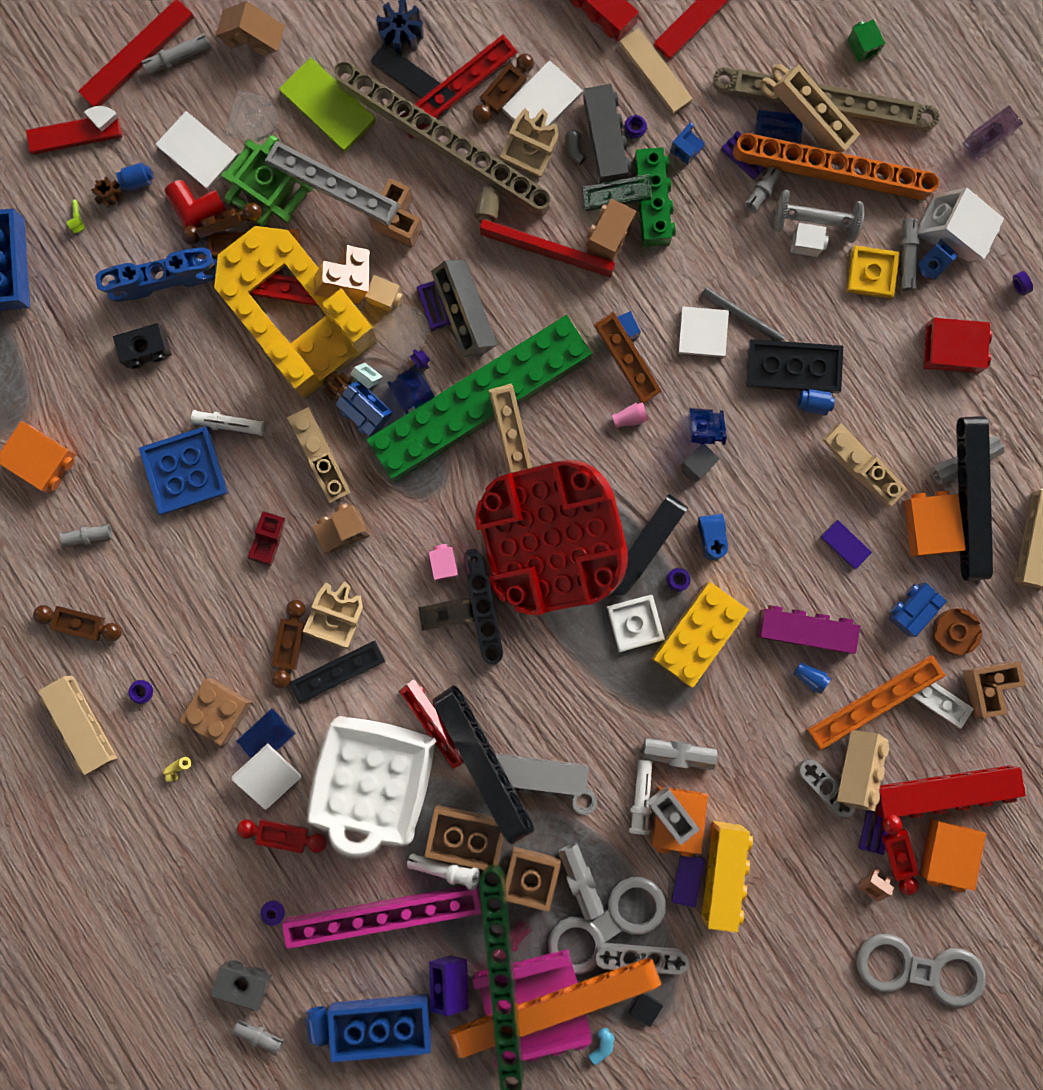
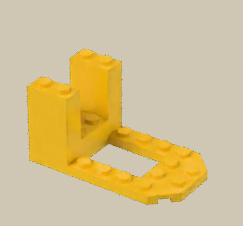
[214,226,377,399]

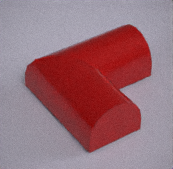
[164,180,227,228]

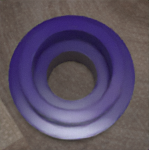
[624,115,647,139]
[409,349,430,371]
[666,568,690,592]
[129,680,153,704]
[260,900,285,926]

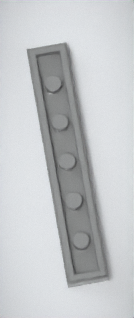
[265,141,400,227]

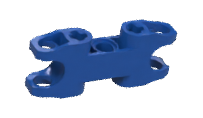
[95,247,217,302]

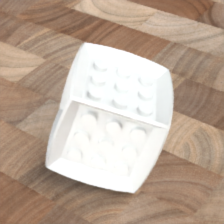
[307,716,436,857]

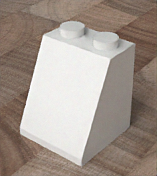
[917,187,1004,261]

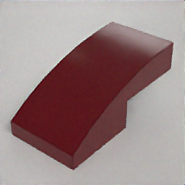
[248,511,285,566]

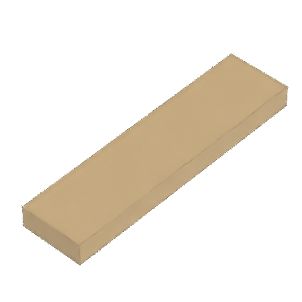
[619,28,692,115]
[488,384,532,473]

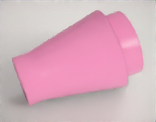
[612,402,648,428]

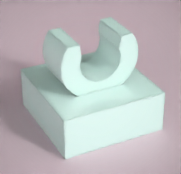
[350,362,383,390]

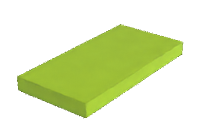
[279,57,377,153]

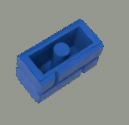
[335,381,393,436]
[888,583,947,637]

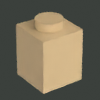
[365,275,403,313]

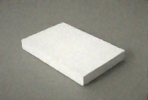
[502,60,583,126]
[155,111,238,191]

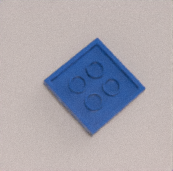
[139,426,229,515]

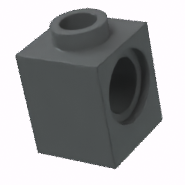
[681,443,720,482]

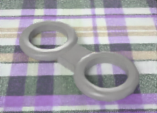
[548,877,665,975]
[857,934,986,1007]

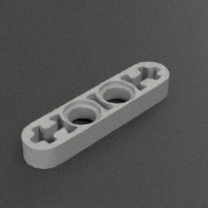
[594,943,689,974]

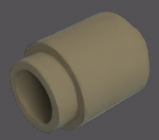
[474,187,501,223]

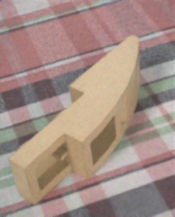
[287,407,351,503]
[822,423,907,506]

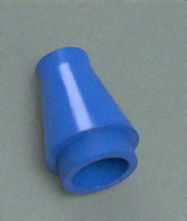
[793,662,831,694]

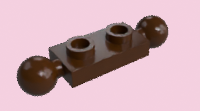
[473,53,534,124]
[182,202,262,245]
[271,600,306,689]
[33,605,122,642]

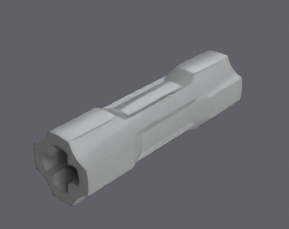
[930,436,1005,486]

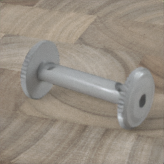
[774,190,864,243]

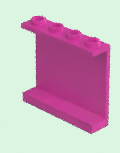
[472,949,592,1067]

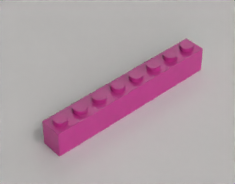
[282,885,482,949]

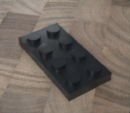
[746,339,844,393]

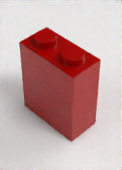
[923,317,993,374]

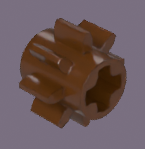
[91,177,123,208]
[323,372,351,400]

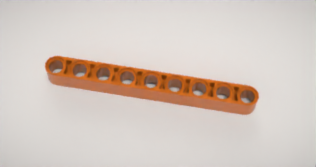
[733,133,939,200]
[449,958,661,1058]

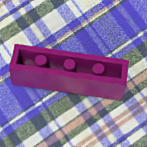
[757,605,861,654]

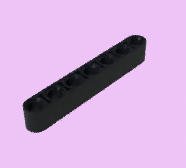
[956,416,993,581]
[433,685,534,845]

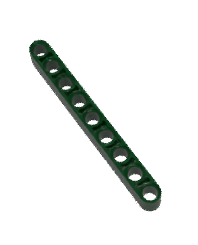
[480,865,524,1090]

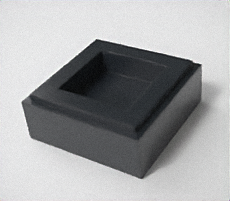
[629,992,663,1027]

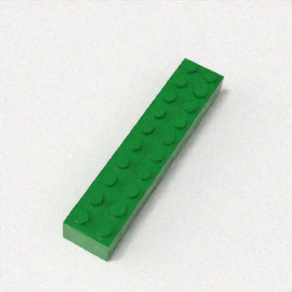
[366,315,592,483]

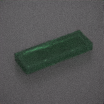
[583,174,652,211]

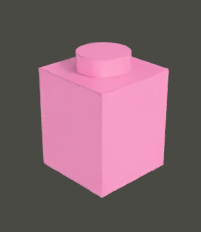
[429,544,459,581]

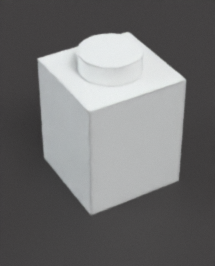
[790,223,828,257]

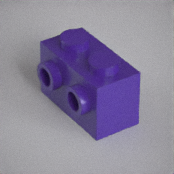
[429,955,469,1016]

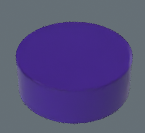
[1012,271,1033,296]

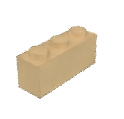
[837,730,889,811]

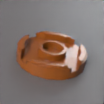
[933,608,982,655]

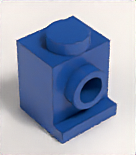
[917,239,958,279]

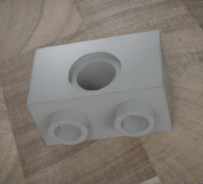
[647,786,700,845]

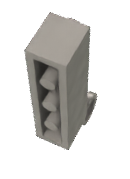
[495,753,597,815]

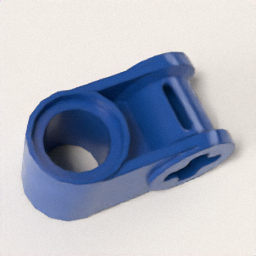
[698,513,728,560]

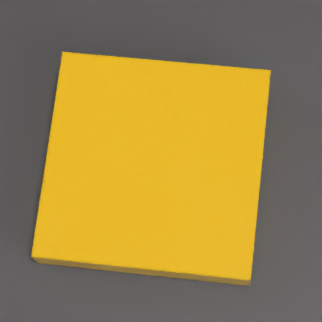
[846,245,900,299]

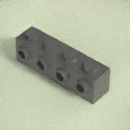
[583,84,631,186]
[431,260,498,357]

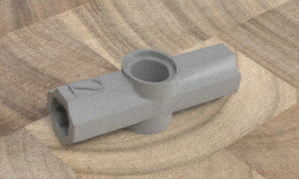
[642,738,717,770]
[558,843,604,921]

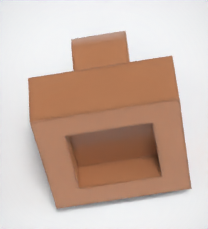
[858,868,894,902]

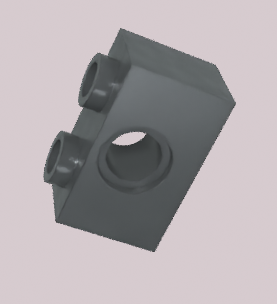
[211,960,272,1011]

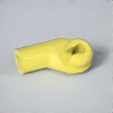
[163,757,191,782]

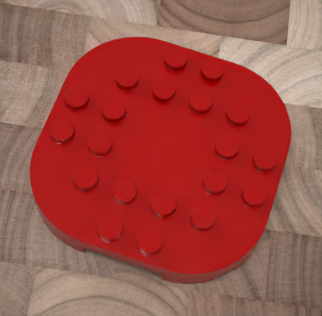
[475,460,628,615]

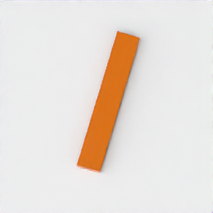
[807,655,946,750]

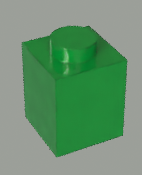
[847,19,886,63]

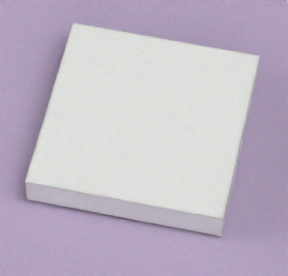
[678,307,729,358]
[606,595,665,652]
[232,744,301,810]

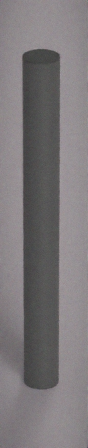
[702,286,785,341]

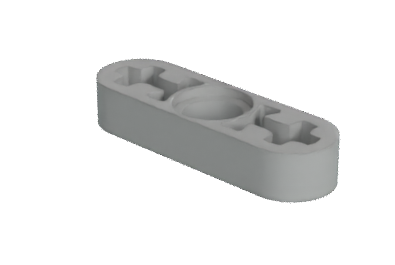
[797,759,855,817]

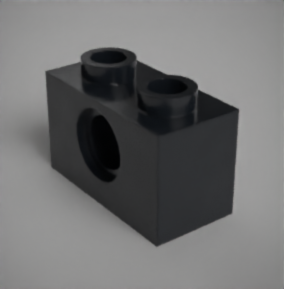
[113,323,172,369]

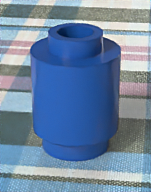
[116,162,154,191]
[798,389,835,416]
[305,1006,329,1047]

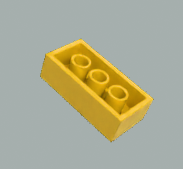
[651,581,749,688]
[701,821,753,933]

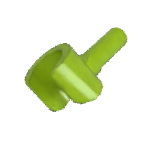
[67,200,85,234]

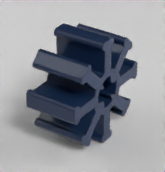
[376,0,424,55]

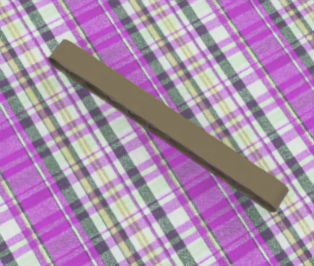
[334,61,551,216]

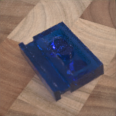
[754,110,803,144]
[387,365,435,414]
[688,408,727,445]
[236,708,296,758]

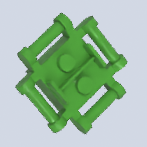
[220,135,314,227]

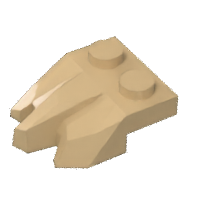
[500,108,558,179]
[303,581,363,650]

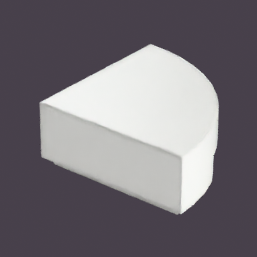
[84,106,119,131]

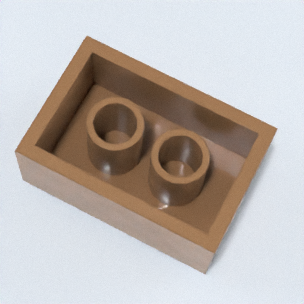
[424,805,504,870]

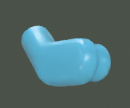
[589,1028,614,1066]

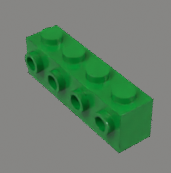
[634,147,676,247]

